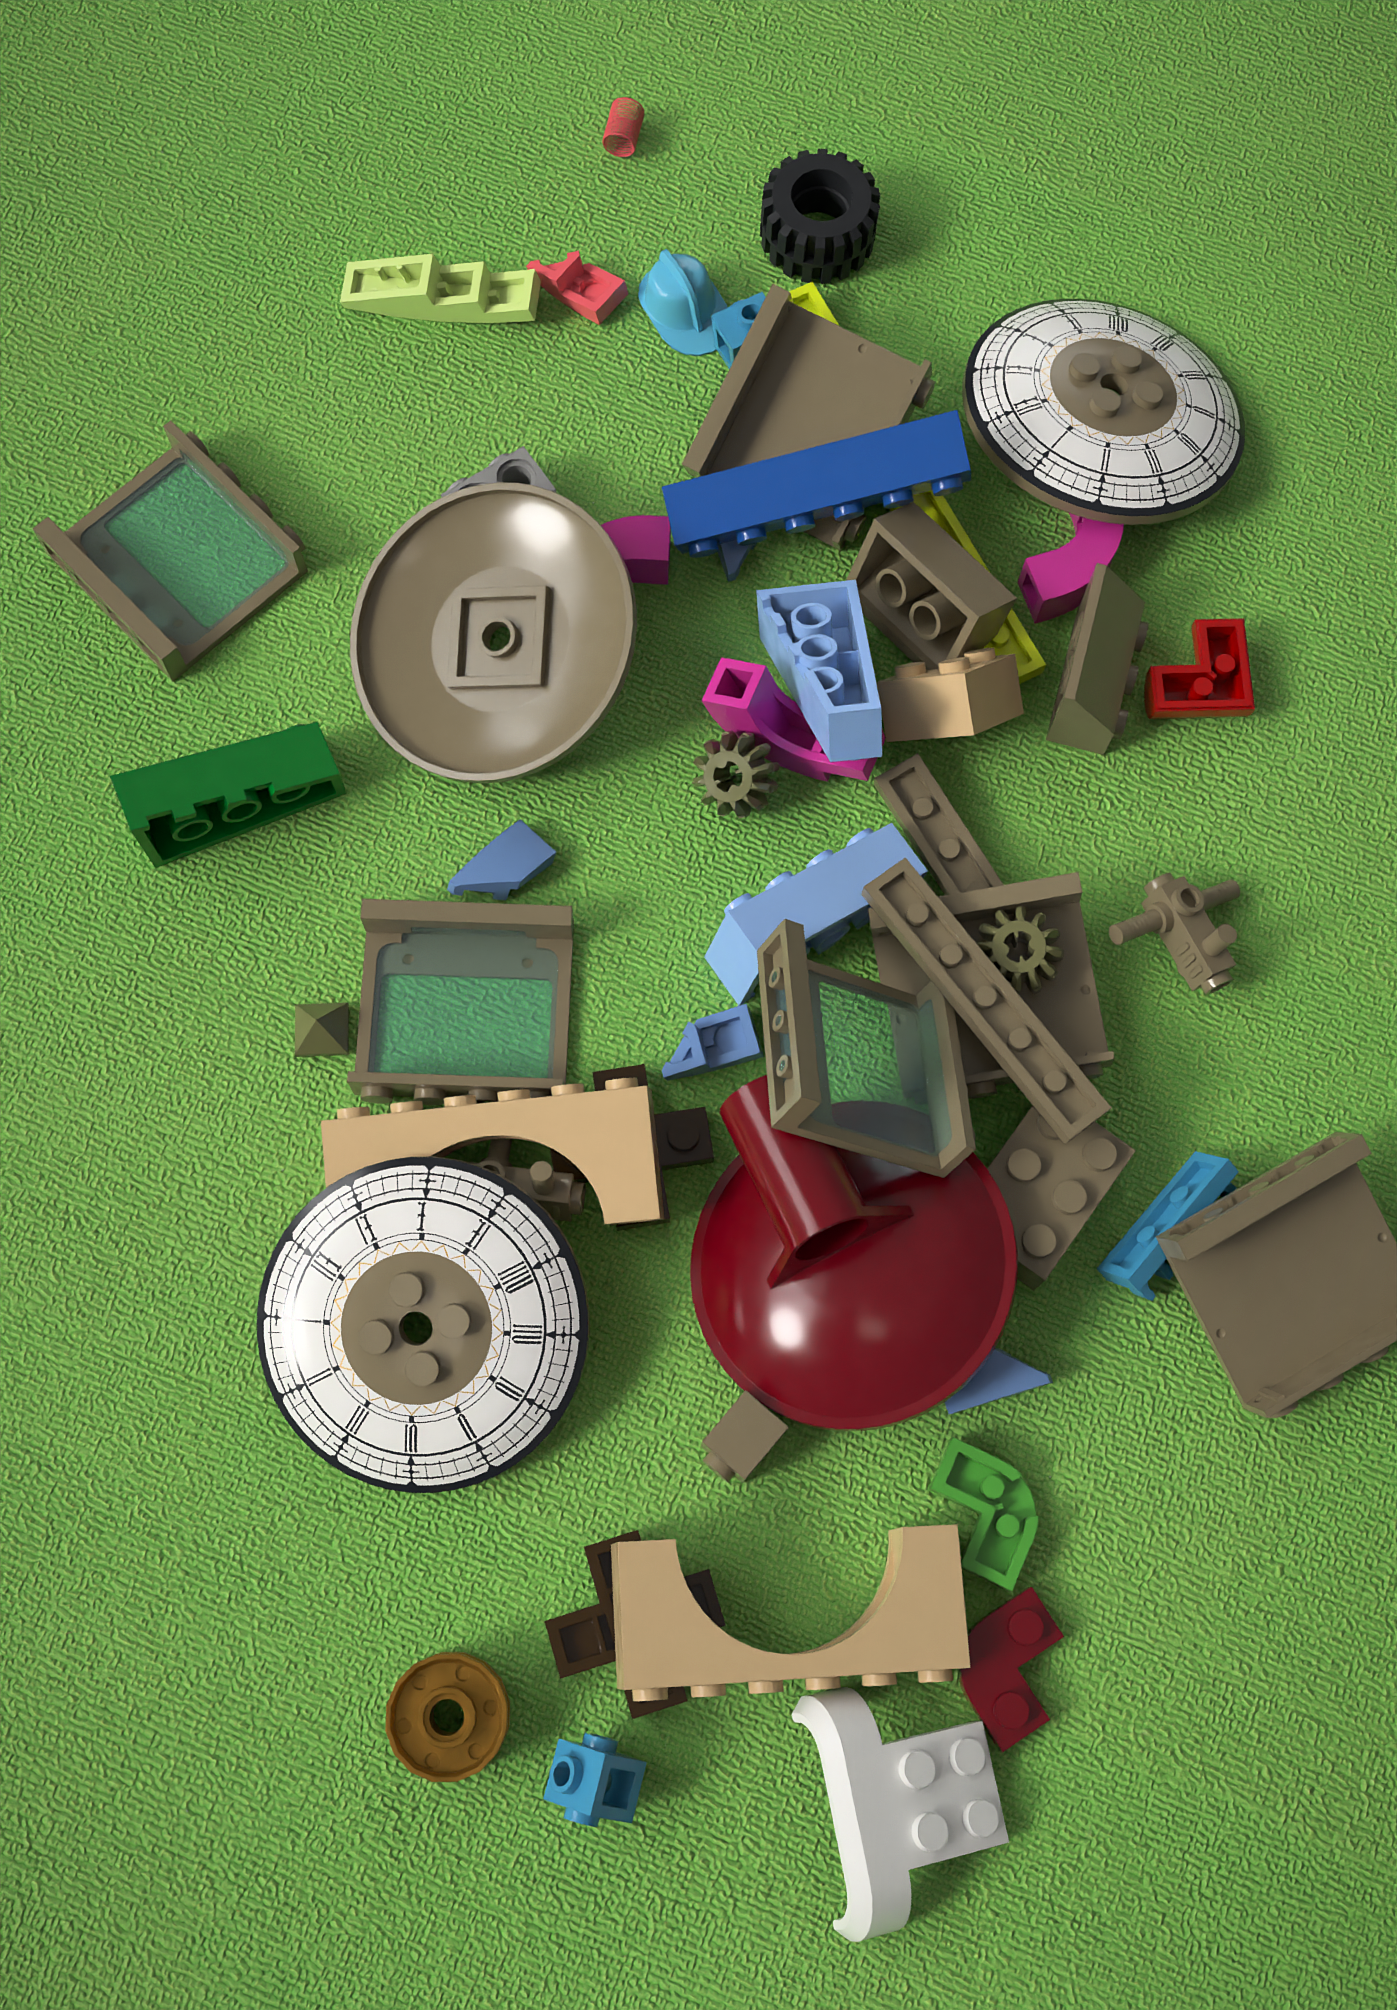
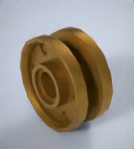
[385,1652,510,1782]

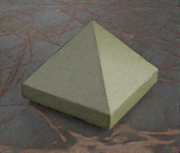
[295,1002,349,1057]

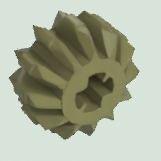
[691,730,780,818]
[976,906,1064,995]

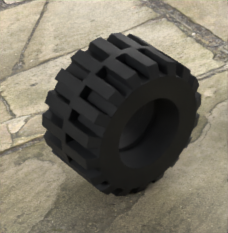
[760,149,880,284]

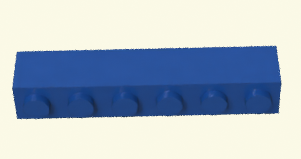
[662,410,971,558]

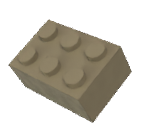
[987,1106,1136,1291]

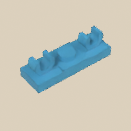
[1097,1151,1239,1301]

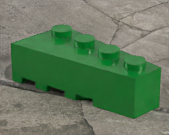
[110,721,347,868]

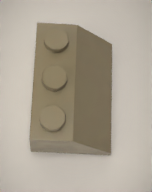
[846,502,1017,670]
[1046,563,1149,755]

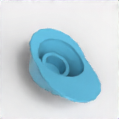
[638,249,728,356]

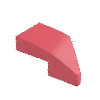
[526,251,628,325]

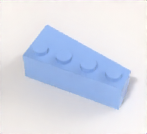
[756,580,882,762]
[704,823,928,1006]

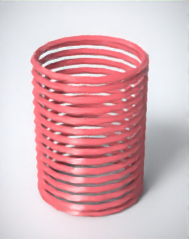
[602,97,645,157]

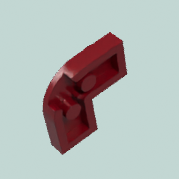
[958,1587,1064,1752]

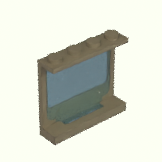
[33,420,308,682]
[347,899,574,1105]
[757,919,976,1178]

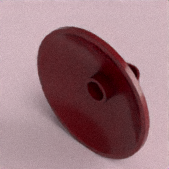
[690,1075,1018,1431]

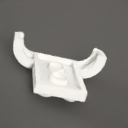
[792,1687,1009,1942]

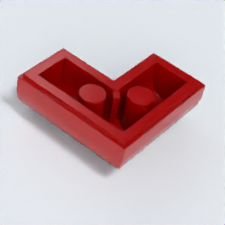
[1144,618,1255,719]

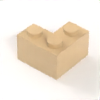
[877,648,1024,742]

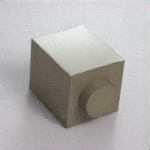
[701,1390,788,1483]

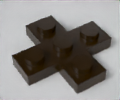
[550,1064,714,1231]
[545,1530,726,1719]

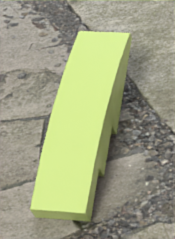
[340,254,541,323]

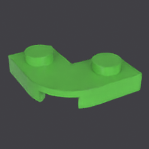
[928,1437,1039,1592]

